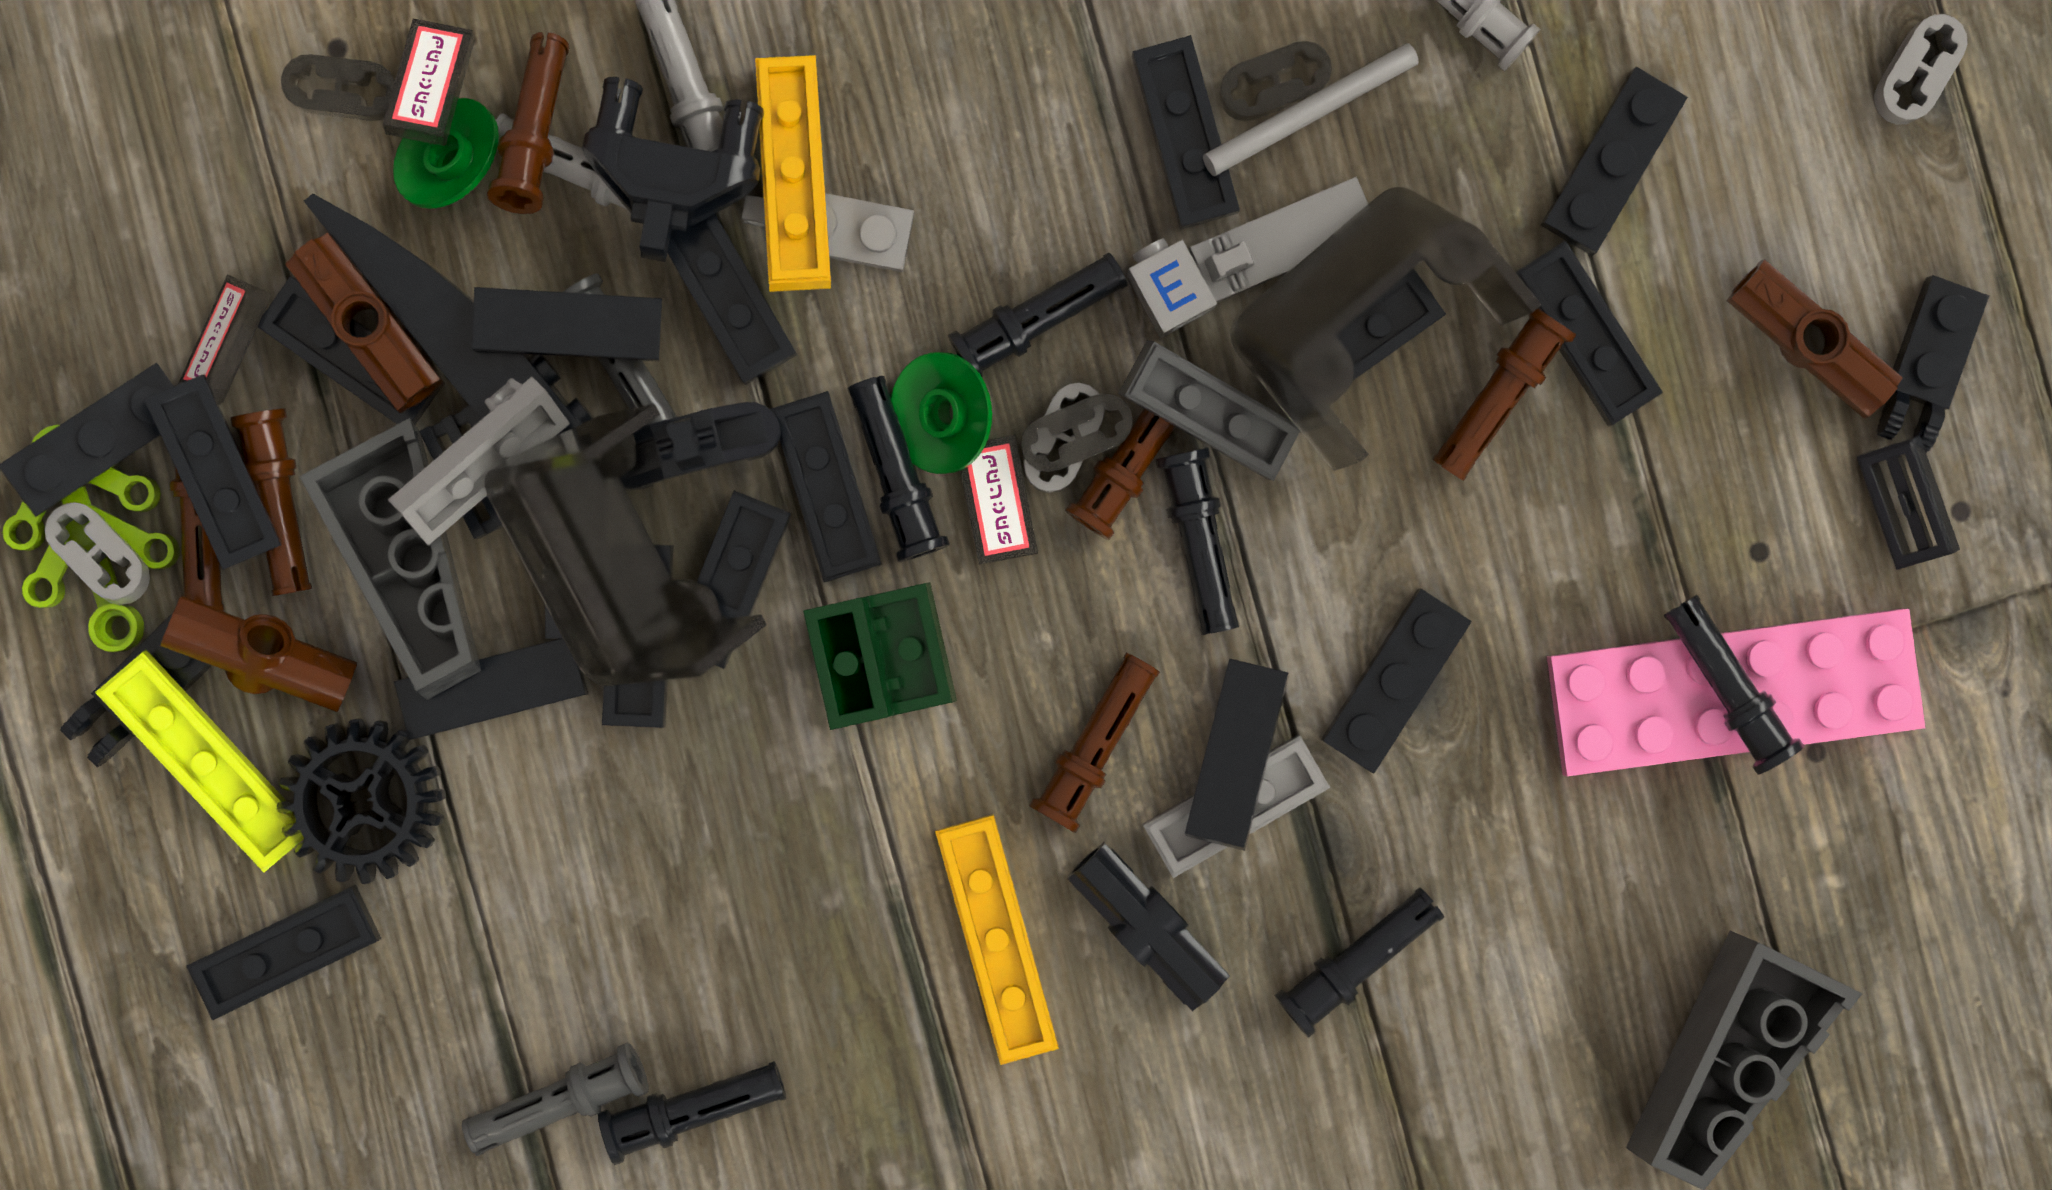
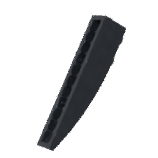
[304,194,602,490]

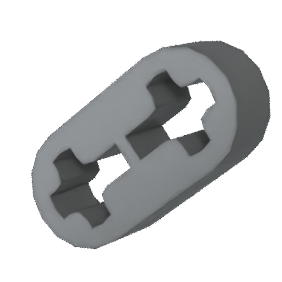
[1874,14,1968,125]
[1024,383,1105,493]
[45,502,150,605]

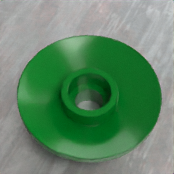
[393,98,499,209]
[891,352,992,474]

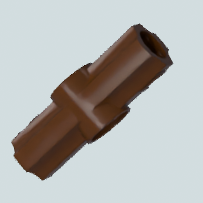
[285,233,443,414]
[1726,259,1903,418]
[160,596,357,712]

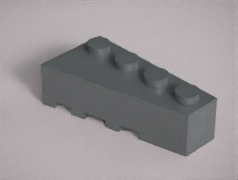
[299,418,482,700]
[1626,931,1863,1190]

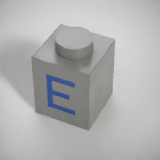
[1126,238,1217,339]

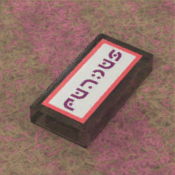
[382,18,475,146]
[178,274,271,405]
[961,435,1038,565]

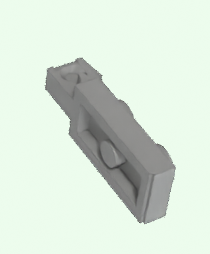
[741,193,915,272]

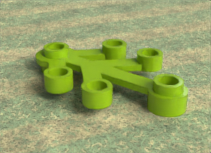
[2,425,180,652]

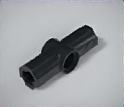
[1067,842,1230,1011]

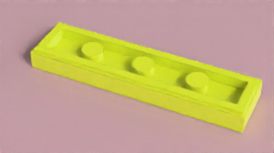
[95,649,305,872]

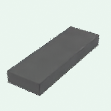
[1118,340,1302,481]

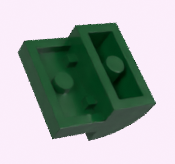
[803,582,957,730]

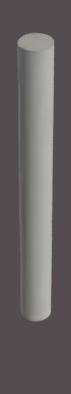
[1203,43,1419,176]

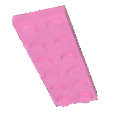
[1547,609,1925,777]

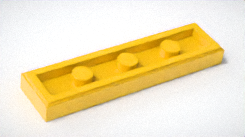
[755,55,831,292]
[935,814,1059,1065]

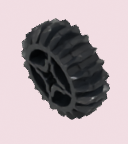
[276,719,446,884]

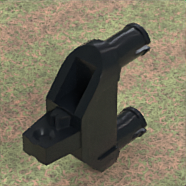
[582,77,764,262]
[605,402,781,490]

